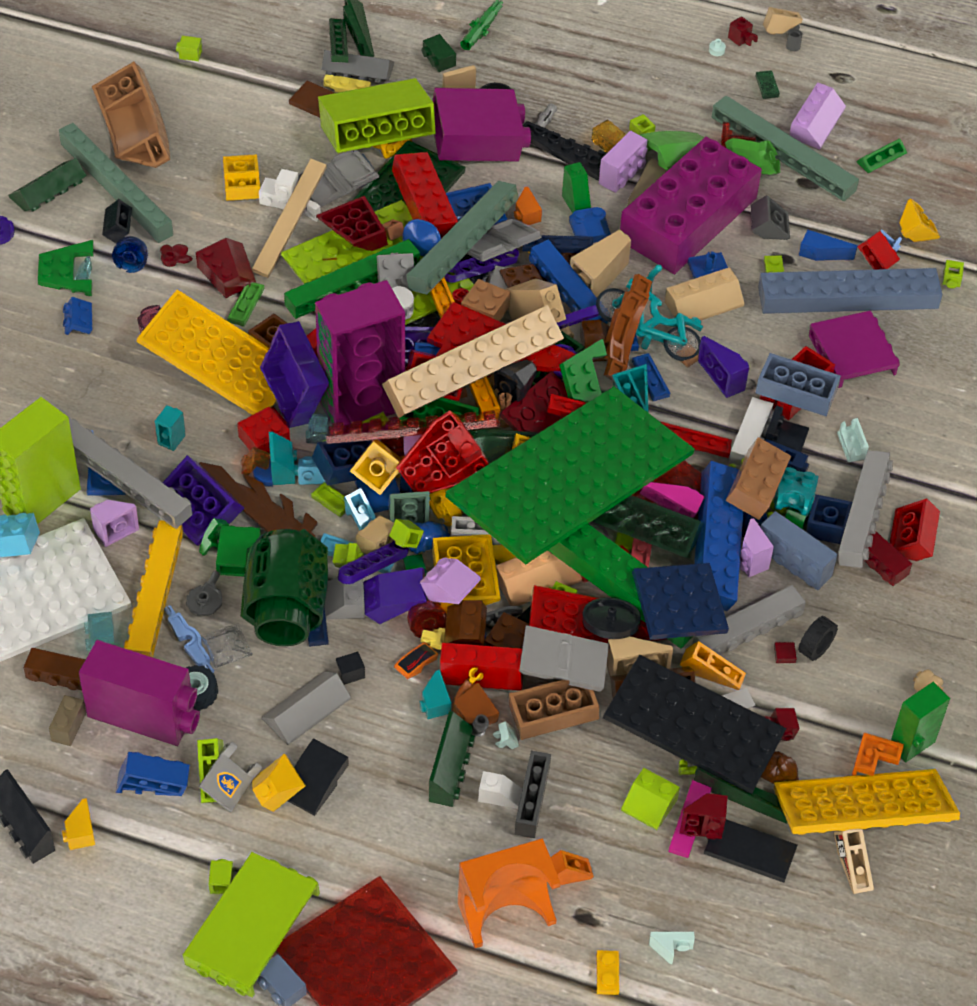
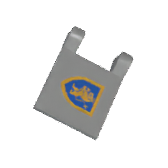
[198,742,262,812]

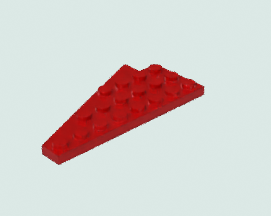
[427,302,576,372]

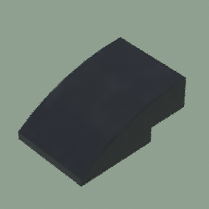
[288,738,349,816]

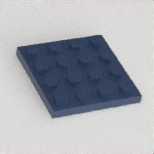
[632,563,729,640]

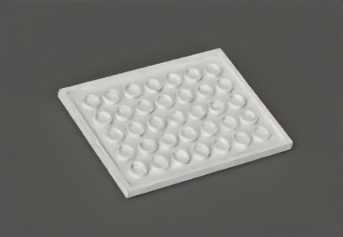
[0,518,132,662]

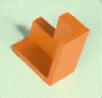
[852,733,904,776]

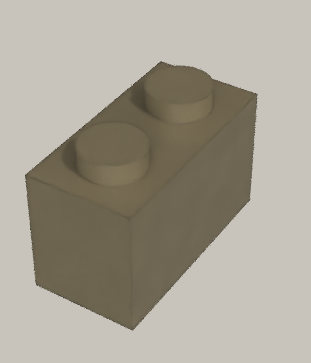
[49,695,86,746]

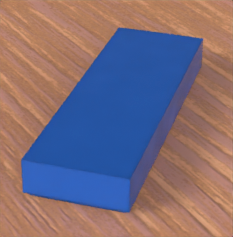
[632,353,670,401]

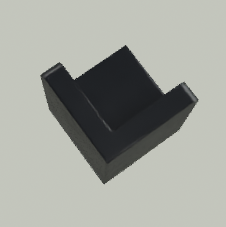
[336,651,365,685]

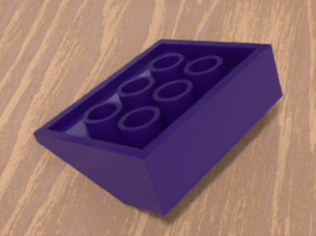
[162,455,244,546]

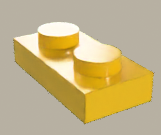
[596,950,619,995]

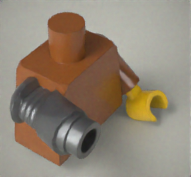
[452,668,499,737]

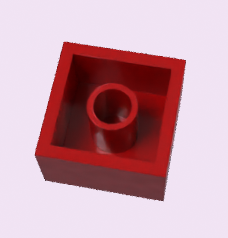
[237,407,290,459]

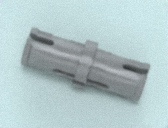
[535,103,557,128]

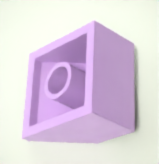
[90,500,139,547]
[740,518,774,577]
[420,558,481,604]

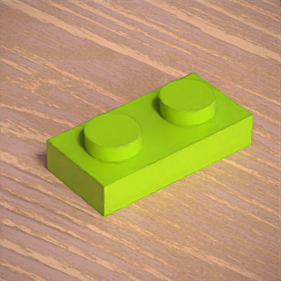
[763,256,784,273]

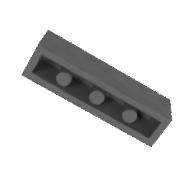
[514,750,551,838]

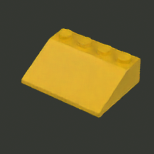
[432,535,501,616]

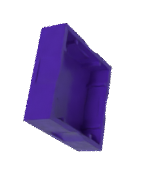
[260,321,329,428]

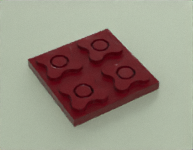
[499,371,568,438]

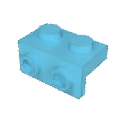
[298,456,326,485]

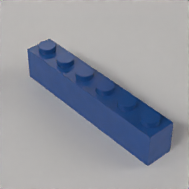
[529,239,610,324]

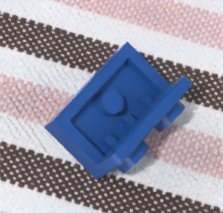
[63,297,92,335]

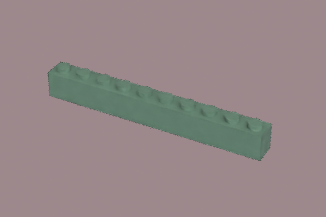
[712,96,859,201]
[59,123,173,243]
[406,181,518,294]

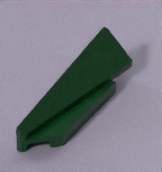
[694,767,787,824]

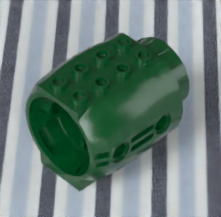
[240,529,328,646]

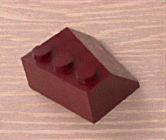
[316,195,388,251]
[196,238,256,298]

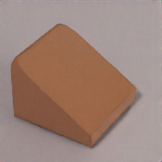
[382,219,404,241]

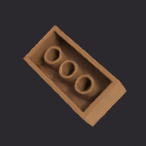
[726,437,791,520]
[509,680,599,740]

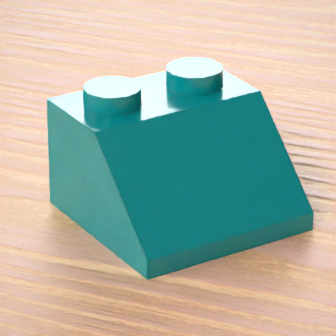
[269,432,298,485]

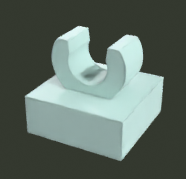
[493,721,519,749]

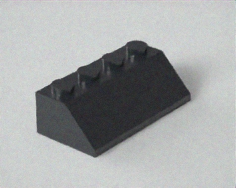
[0,769,56,864]

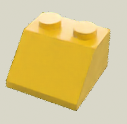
[350,438,402,495]

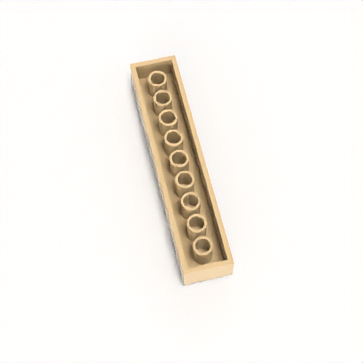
[382,305,564,418]

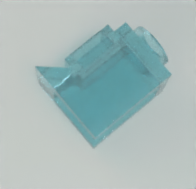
[306,414,329,444]

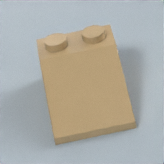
[606,636,673,676]

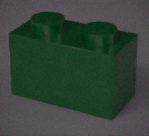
[421,34,456,72]

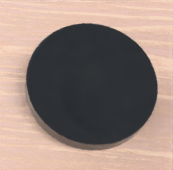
[582,598,641,639]

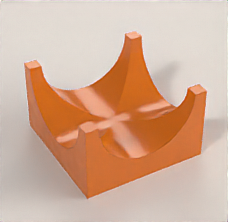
[458,838,561,948]

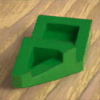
[199,518,229,556]

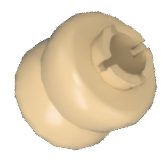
[913,669,944,691]

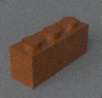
[23,648,86,691]

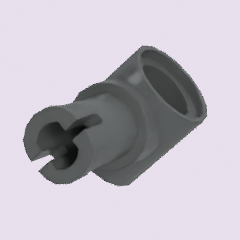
[786,24,803,51]

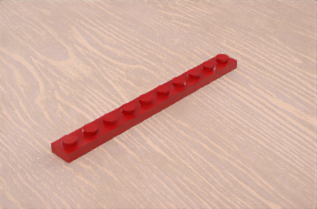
[547,394,732,458]

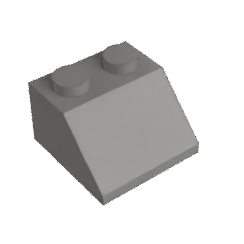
[324,574,365,620]

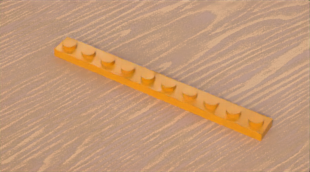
[430,278,500,417]

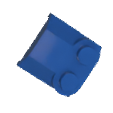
[569,207,611,243]

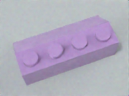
[790,82,846,149]

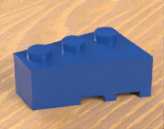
[116,752,190,796]

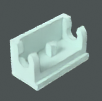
[837,418,869,462]

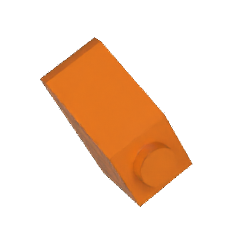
[514,186,542,225]
[551,850,594,885]

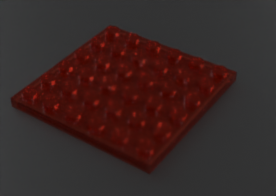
[275,876,458,1006]

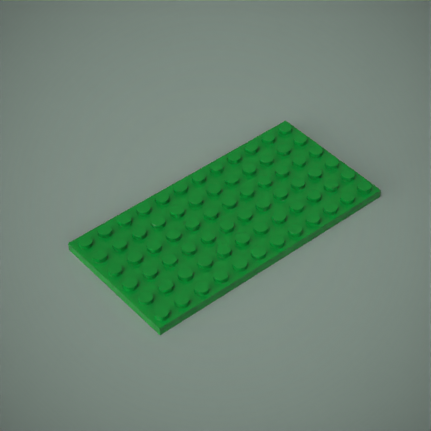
[445,386,694,565]

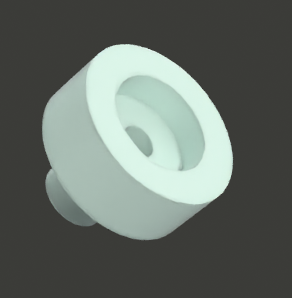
[709,39,726,56]

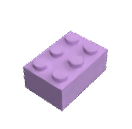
[599,131,648,193]

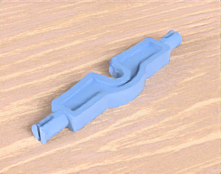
[164,605,214,673]

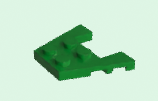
[38,240,94,296]
[559,339,607,403]

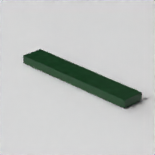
[329,18,348,63]

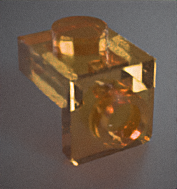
[241,447,270,476]

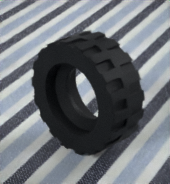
[798,616,838,661]

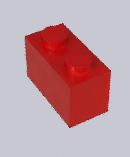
[857,231,900,270]

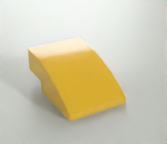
[223,154,260,201]

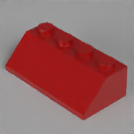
[440,643,523,691]

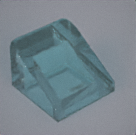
[75,256,92,280]

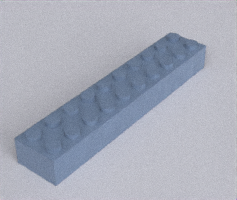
[758,268,943,314]

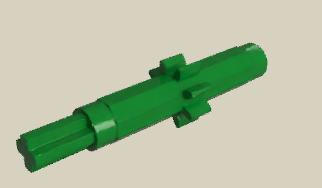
[460,0,503,50]

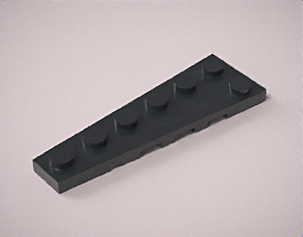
[523,121,607,181]

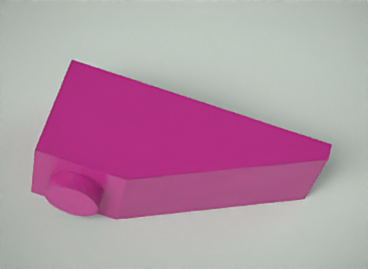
[640,482,705,522]

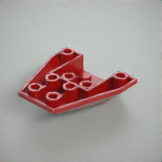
[396,410,490,493]

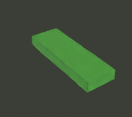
[227,282,265,327]

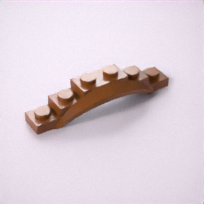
[604,274,652,380]

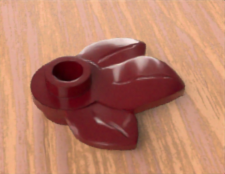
[160,244,193,267]

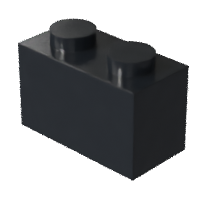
[102,199,132,243]

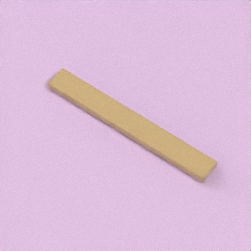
[252,159,327,278]

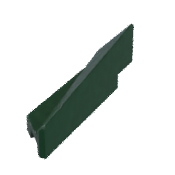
[343,0,375,57]

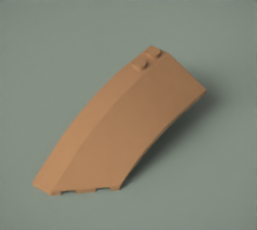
[92,61,171,168]

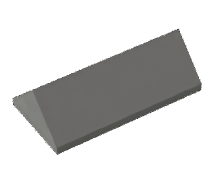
[262,671,351,745]

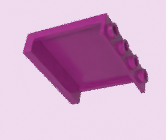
[808,310,900,388]

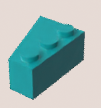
[612,364,649,413]

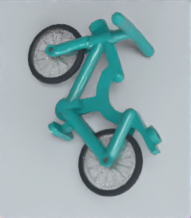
[596,265,703,361]

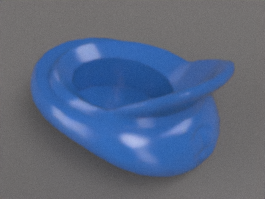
[402,219,441,256]

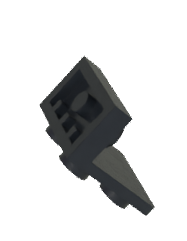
[765,406,809,452]

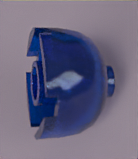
[112,236,149,273]

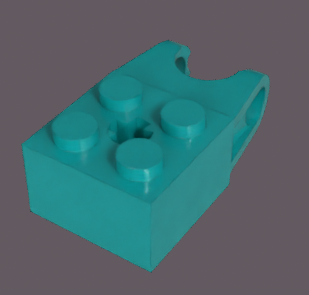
[773,467,819,516]

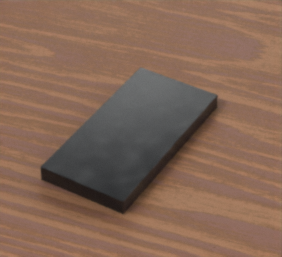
[704,819,798,883]

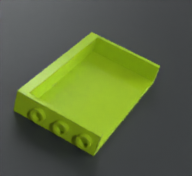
[182,852,320,998]

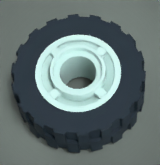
[186,665,219,711]

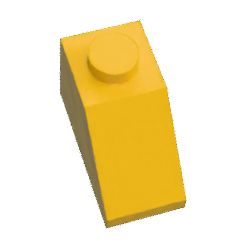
[62,798,95,850]

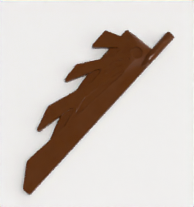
[199,462,317,537]

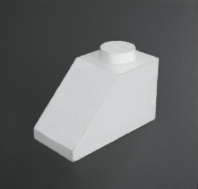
[478,771,522,809]

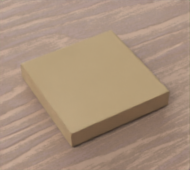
[442,65,476,89]

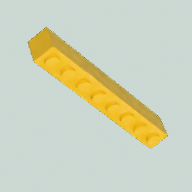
[124,520,183,657]

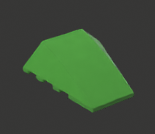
[640,131,704,171]

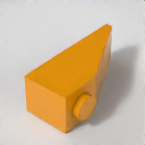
[680,641,746,690]

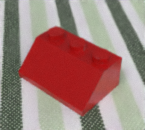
[890,498,940,561]

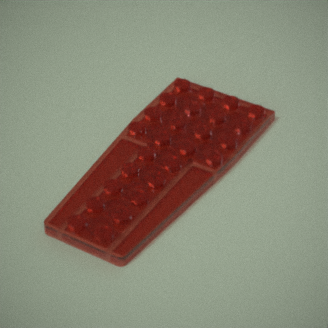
[326,410,500,444]

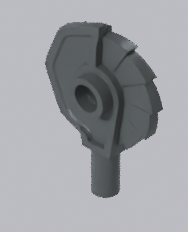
[186,571,222,616]

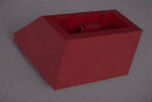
[679,793,728,839]

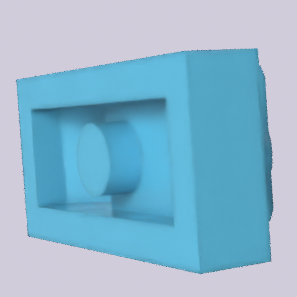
[344,488,376,530]

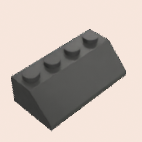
[321,50,394,83]

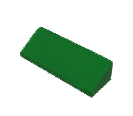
[856,138,908,173]

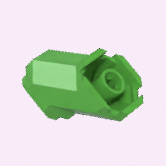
[725,138,780,175]

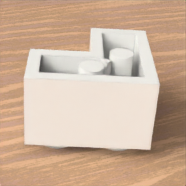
[259,169,298,210]

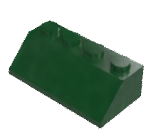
[8,158,87,212]
[429,711,476,807]

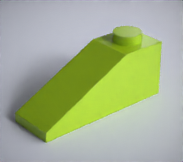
[197,738,224,803]

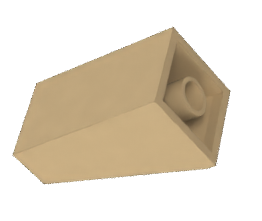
[570,229,631,297]
[505,279,566,323]

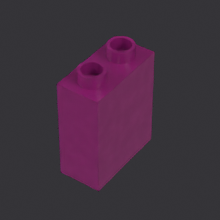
[432,88,531,162]
[79,640,200,747]

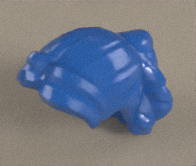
[409,521,451,555]

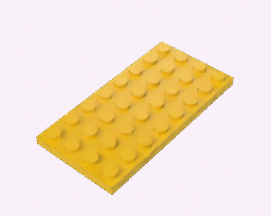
[136,289,277,415]
[774,769,960,835]

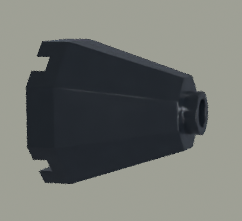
[491,359,537,404]

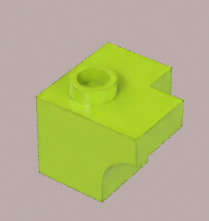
[332,543,364,568]

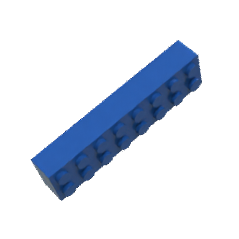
[694,461,743,611]

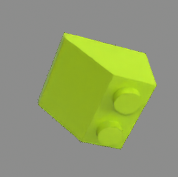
[621,768,680,830]

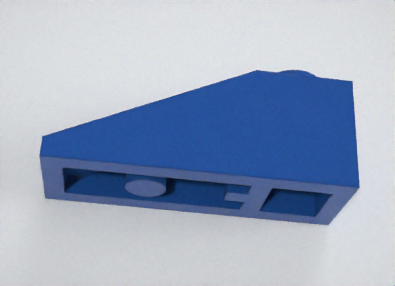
[799,230,858,261]

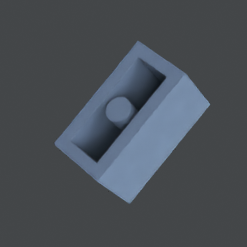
[257,954,307,1006]

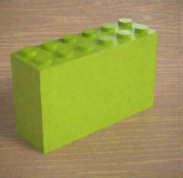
[318,78,436,153]
[0,397,81,524]

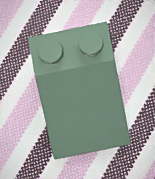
[389,491,430,523]

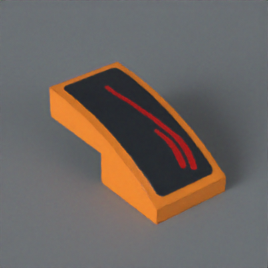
[394,642,439,679]

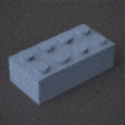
[756,353,841,417]
[761,511,838,590]

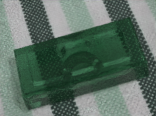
[755,70,780,99]

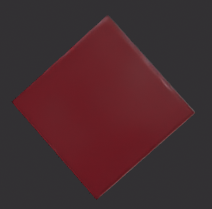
[774,642,797,663]

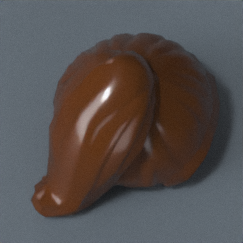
[761,751,799,784]

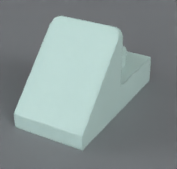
[649,932,695,964]

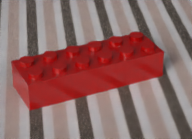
[392,152,458,239]

